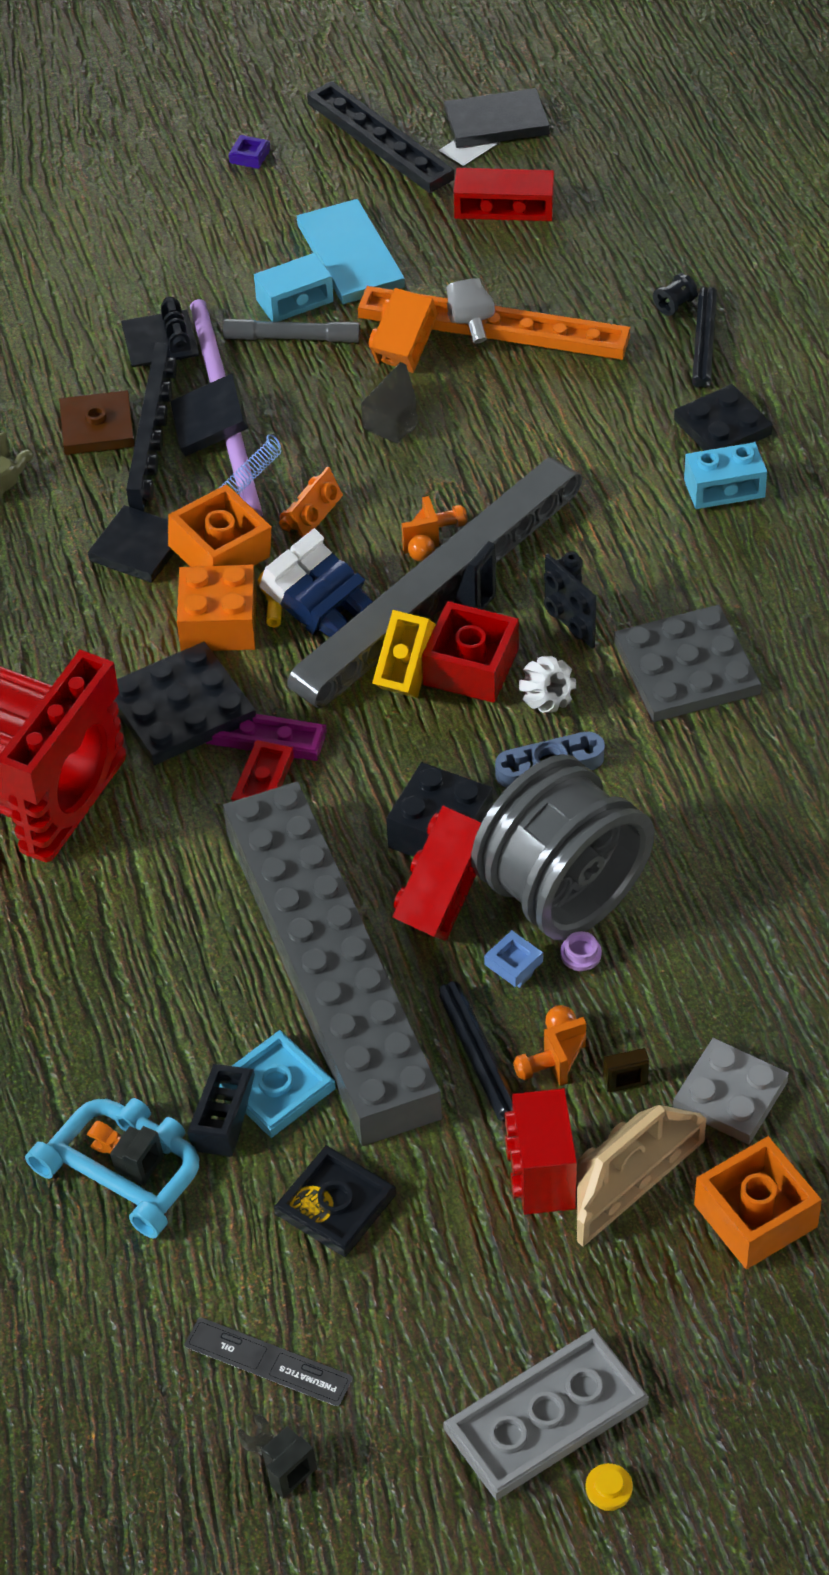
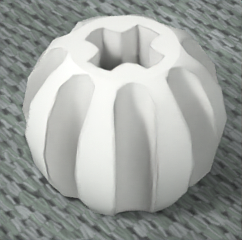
[519,656,576,713]

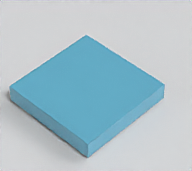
[219,1030,336,1138]

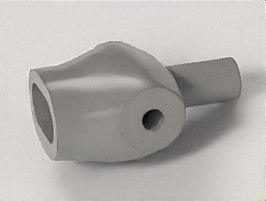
[446,278,495,344]

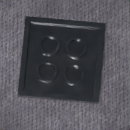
[114,641,256,765]

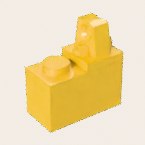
[372,610,436,698]

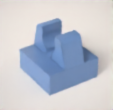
[484,930,543,988]

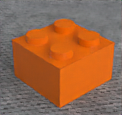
[168,484,272,567]
[177,565,257,651]
[694,1136,822,1270]

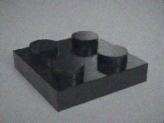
[674,384,773,451]

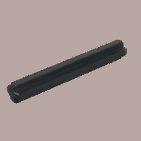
[692,286,717,388]
[439,981,513,1122]

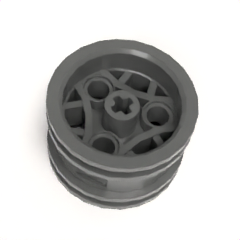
[471,754,655,940]

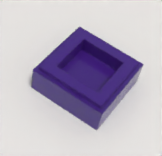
[228,135,270,169]

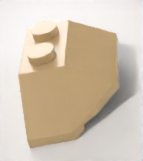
[577,1105,706,1247]

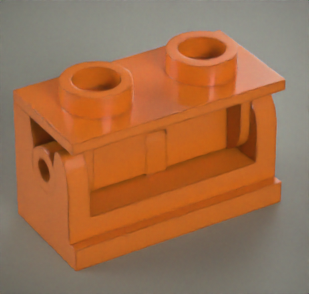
[369,288,438,373]

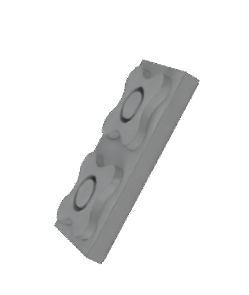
[443,1328,649,1501]

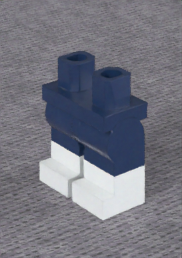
[259,528,373,637]

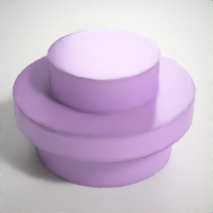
[560,931,602,971]

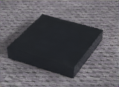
[170,373,248,457]
[88,505,175,583]
[274,1145,397,1258]

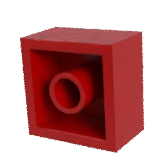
[422,601,519,703]
[505,1088,577,1215]

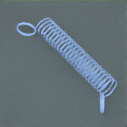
[219,434,281,494]

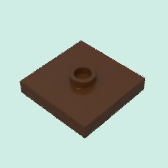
[59,390,135,455]

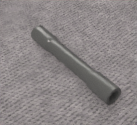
[223,319,361,343]

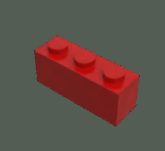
[454,168,554,221]
[392,805,481,941]

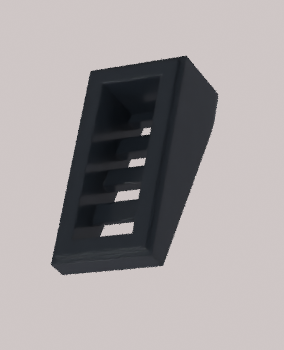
[454,541,496,610]
[187,1064,255,1157]

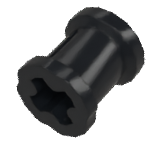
[653,273,698,316]

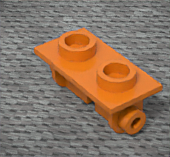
[279,467,343,537]

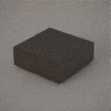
[603,1048,649,1092]

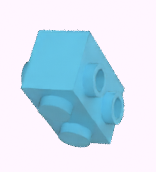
[684,442,767,509]

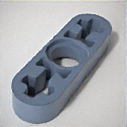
[495,732,605,788]

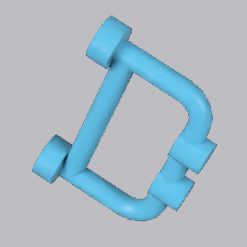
[25,1098,199,1239]

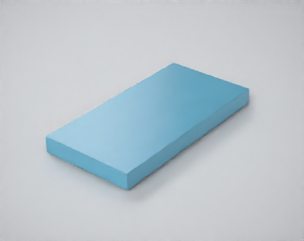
[296,199,405,304]

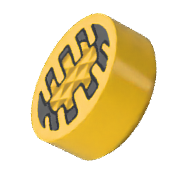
[290,1186,333,1223]

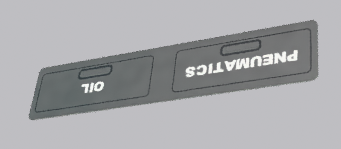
[184,1318,353,1406]

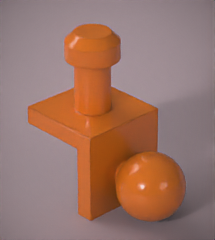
[401,496,468,562]
[513,1005,586,1086]

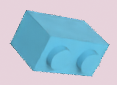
[254,253,334,322]

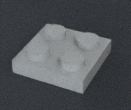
[673,1038,789,1145]

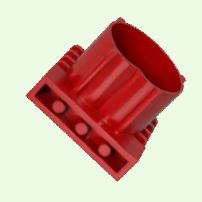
[0,649,127,862]

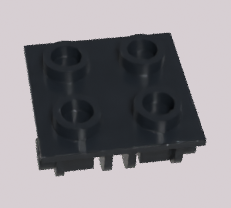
[121,297,199,368]
[544,552,597,649]

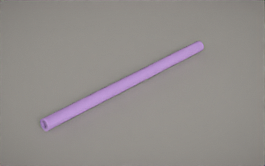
[190,299,263,517]

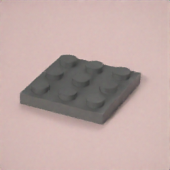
[614,604,761,722]

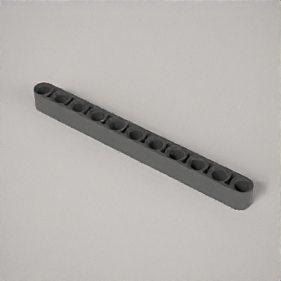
[287,457,583,709]

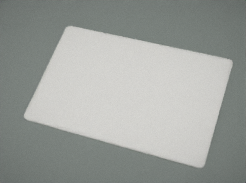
[439,141,500,166]

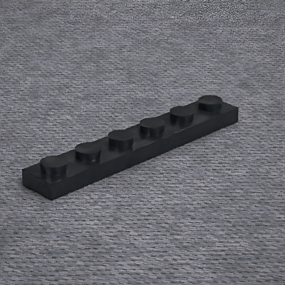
[307,81,454,193]
[126,343,177,512]

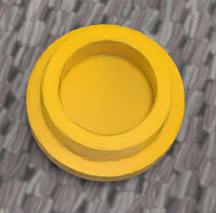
[586,1463,633,1511]

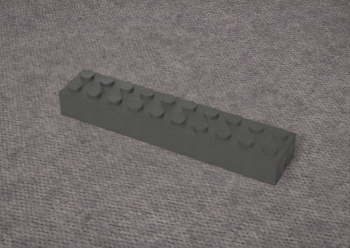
[223,781,442,1146]

